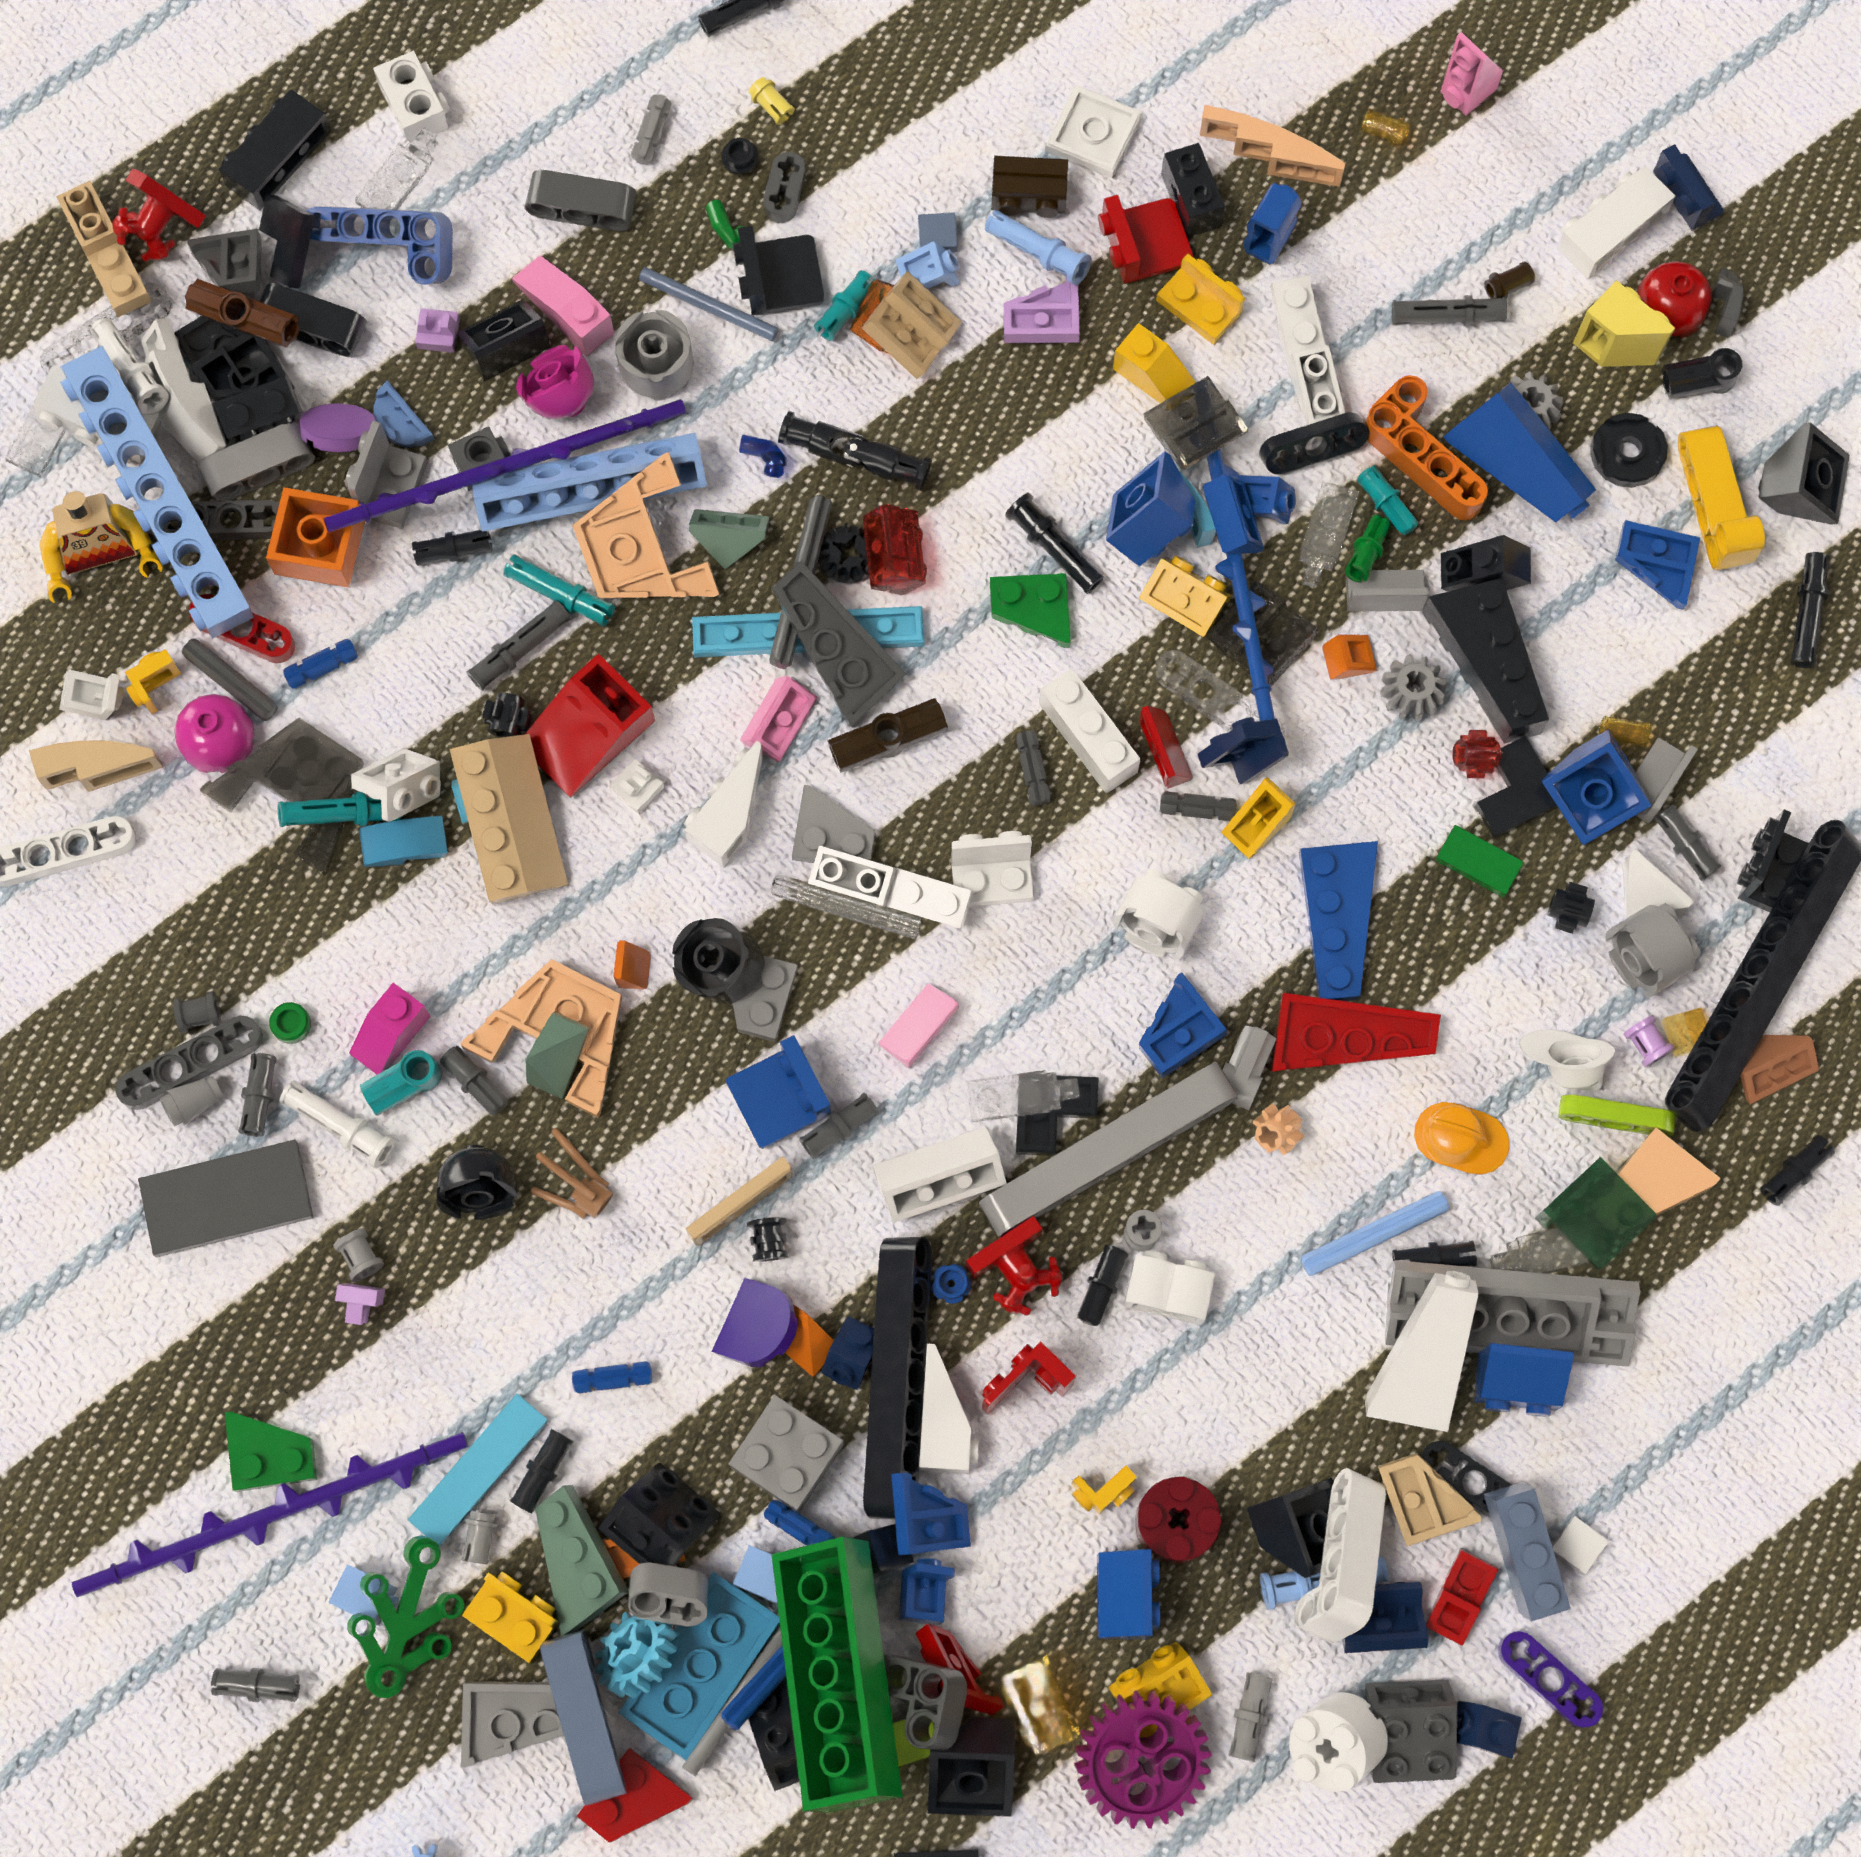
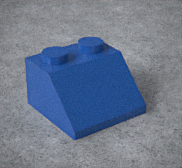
[1106,451,1195,567]
[1474,1343,1574,1417]

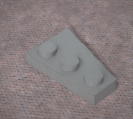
[461,1681,564,1769]

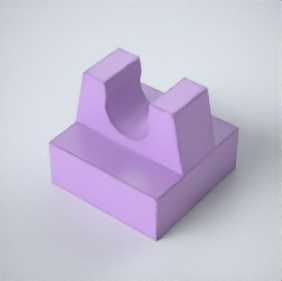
[415,308,460,353]
[335,1283,385,1325]

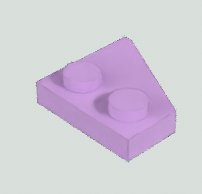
[1003,277,1080,343]

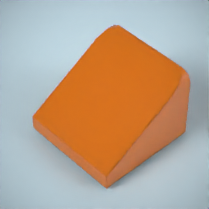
[1322,634,1377,679]
[614,940,651,990]

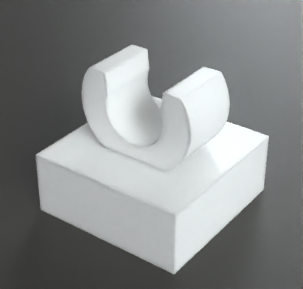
[609,758,665,815]

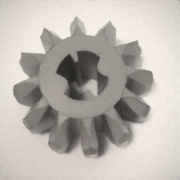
[1502,371,1563,430]
[1380,654,1447,722]

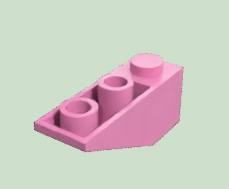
[1440,32,1503,116]

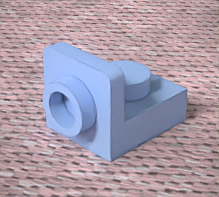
[895,241,959,289]

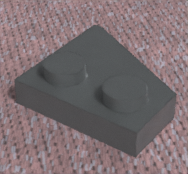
[187,228,262,294]

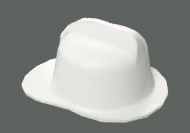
[1520,1030,1616,1091]

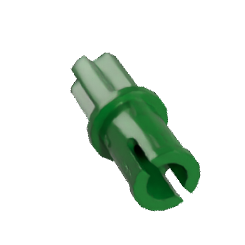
[1345,515,1391,583]

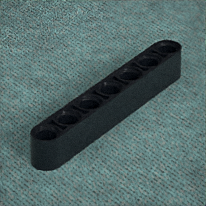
[863,1237,932,1519]

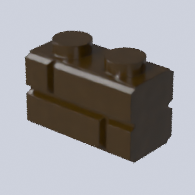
[991,155,1068,218]

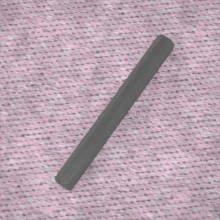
[769,495,832,669]

